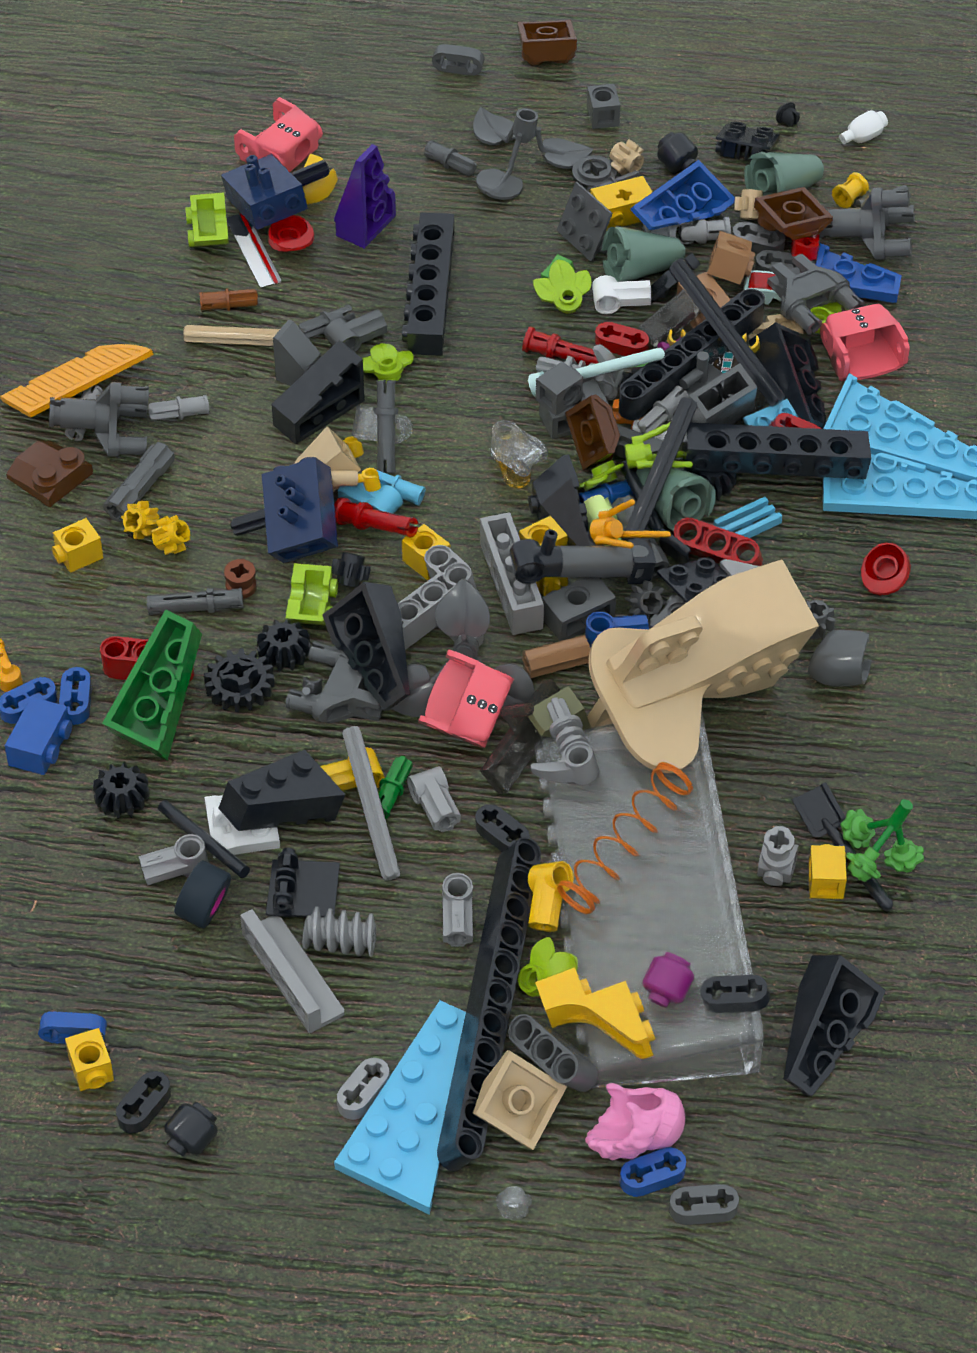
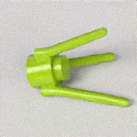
[624,422,693,469]

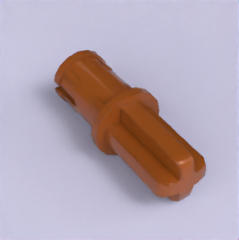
[200,288,258,311]

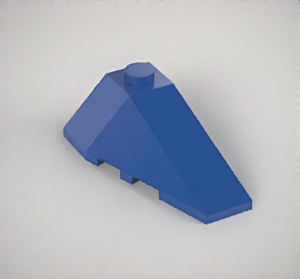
[630,160,735,230]

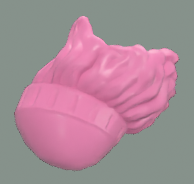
[585,1083,685,1161]

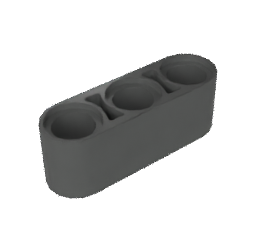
[508,1014,598,1092]

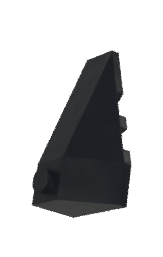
[748,322,827,429]
[783,955,886,1096]

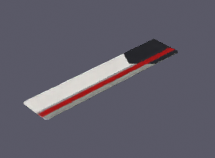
[226,213,281,287]

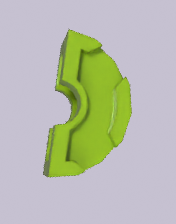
[185,192,229,247]
[285,563,338,625]

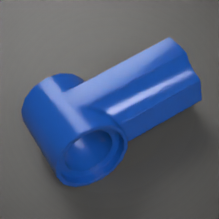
[585,611,649,649]

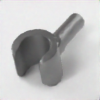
[302,677,322,695]

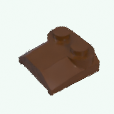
[517,19,577,65]
[754,187,833,240]
[565,394,620,470]
[6,441,93,508]

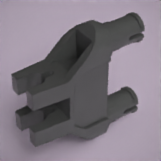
[767,254,865,335]
[285,641,383,723]

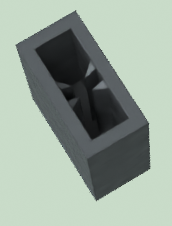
[689,363,757,424]

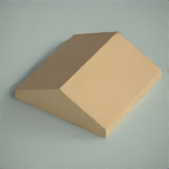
[473,1050,567,1150]

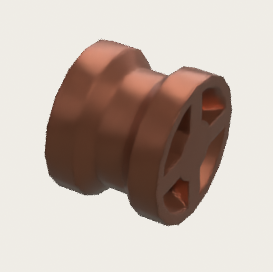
[224,559,257,599]

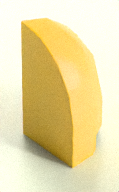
[302,154,338,204]

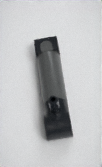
[510,529,656,584]

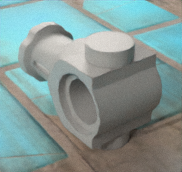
[757,826,799,886]

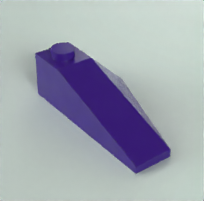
[334,144,396,249]

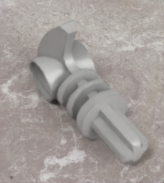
[536,344,625,401]
[531,697,599,785]

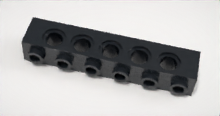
[402,212,455,356]
[682,422,871,479]

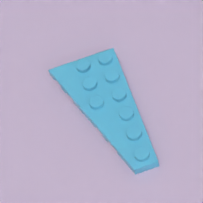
[824,373,977,482]
[823,452,977,519]
[334,1000,466,1215]

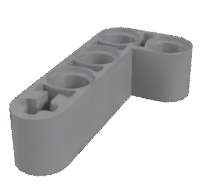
[397,545,477,650]

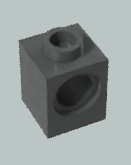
[587,84,620,129]
[535,361,583,416]

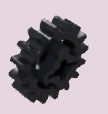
[204,648,275,712]

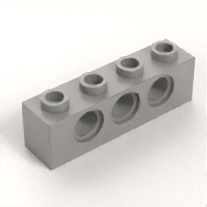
[480,512,544,635]

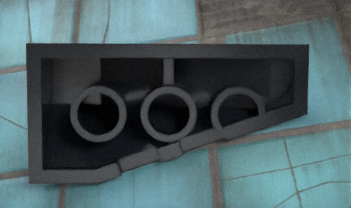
[528,454,601,579]
[322,582,410,711]

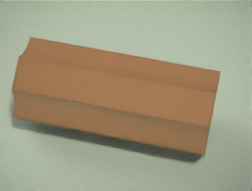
[522,635,590,678]

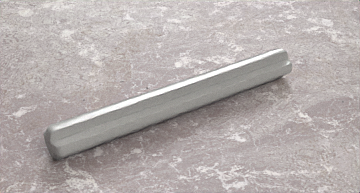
[342,726,400,881]

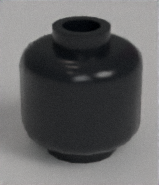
[657,132,698,174]
[164,1101,218,1157]

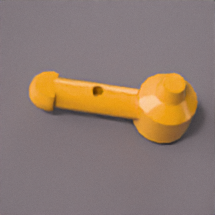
[0,638,23,692]

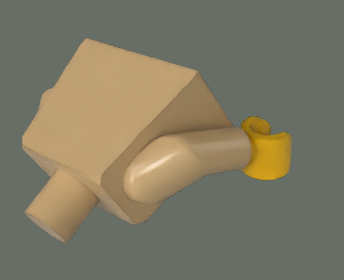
[295,426,381,492]

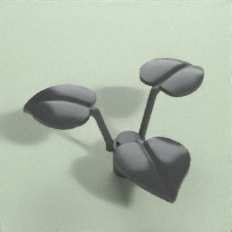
[473,106,593,200]
[391,578,538,717]

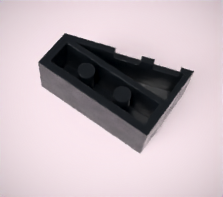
[271,340,365,444]
[218,749,345,831]

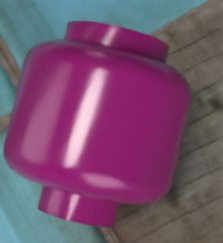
[642,952,694,1008]

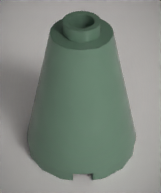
[744,152,824,196]
[602,226,685,282]
[636,460,716,533]

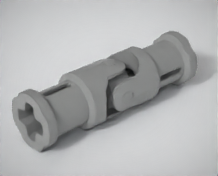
[642,217,731,245]

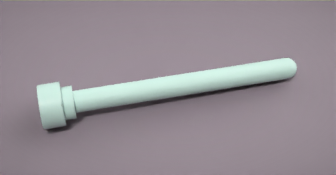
[528,348,665,397]

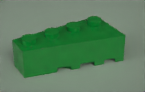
[102,609,202,761]

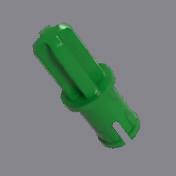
[378,756,413,819]

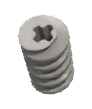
[302,906,377,958]

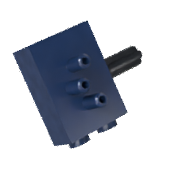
[221,154,330,230]
[230,457,338,563]

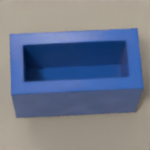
[4,697,73,775]

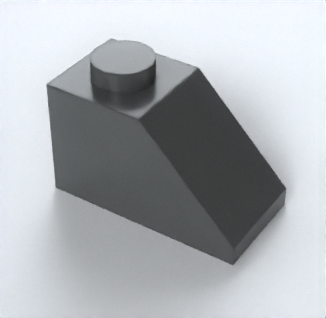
[273,320,321,386]

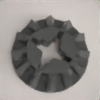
[572,155,617,187]

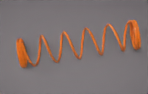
[557,762,693,914]

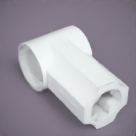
[592,275,651,314]

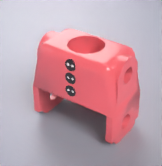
[234,97,323,172]
[820,304,910,381]
[418,650,514,748]

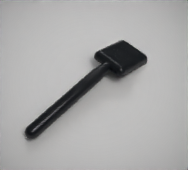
[620,460,691,564]
[791,782,893,911]

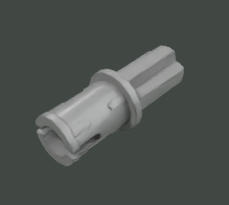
[637,386,689,434]
[148,395,209,421]

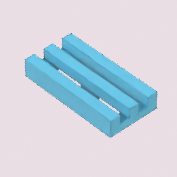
[713,497,782,538]

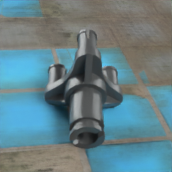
[819,188,915,260]
[49,382,149,457]

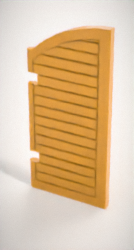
[0,344,154,418]

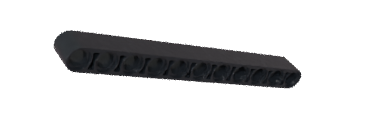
[437,837,541,1172]

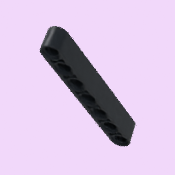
[619,289,765,420]

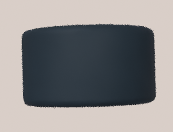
[174,860,232,929]

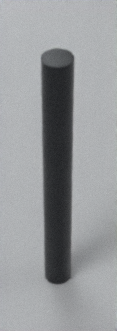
[158,800,250,878]

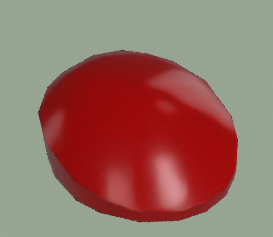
[268,215,314,252]
[861,543,911,595]

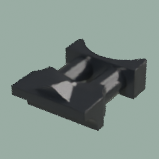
[651,253,701,303]

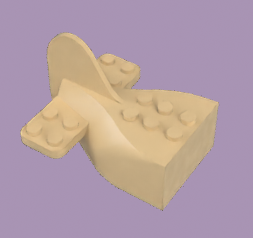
[587,559,819,773]

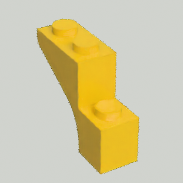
[535,967,656,1059]

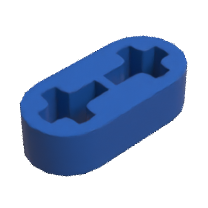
[59,667,92,725]
[0,677,57,724]
[38,1012,107,1044]
[620,1147,686,1197]

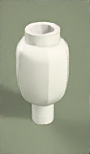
[839,110,888,144]

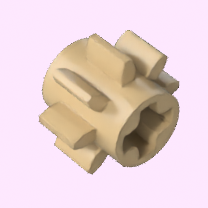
[610,139,644,175]
[734,189,763,220]

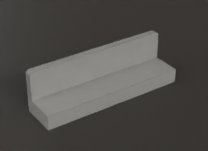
[240,909,345,1034]

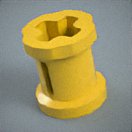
[832,172,869,208]

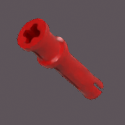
[522,326,598,366]
[334,497,418,538]

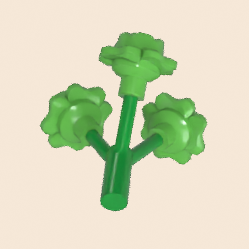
[841,799,924,882]

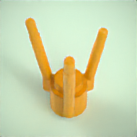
[590,499,671,549]

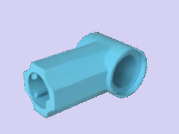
[338,482,403,514]

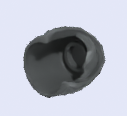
[808,630,872,687]

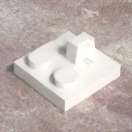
[204,795,280,858]

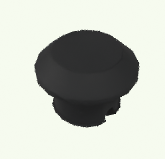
[776,102,800,127]

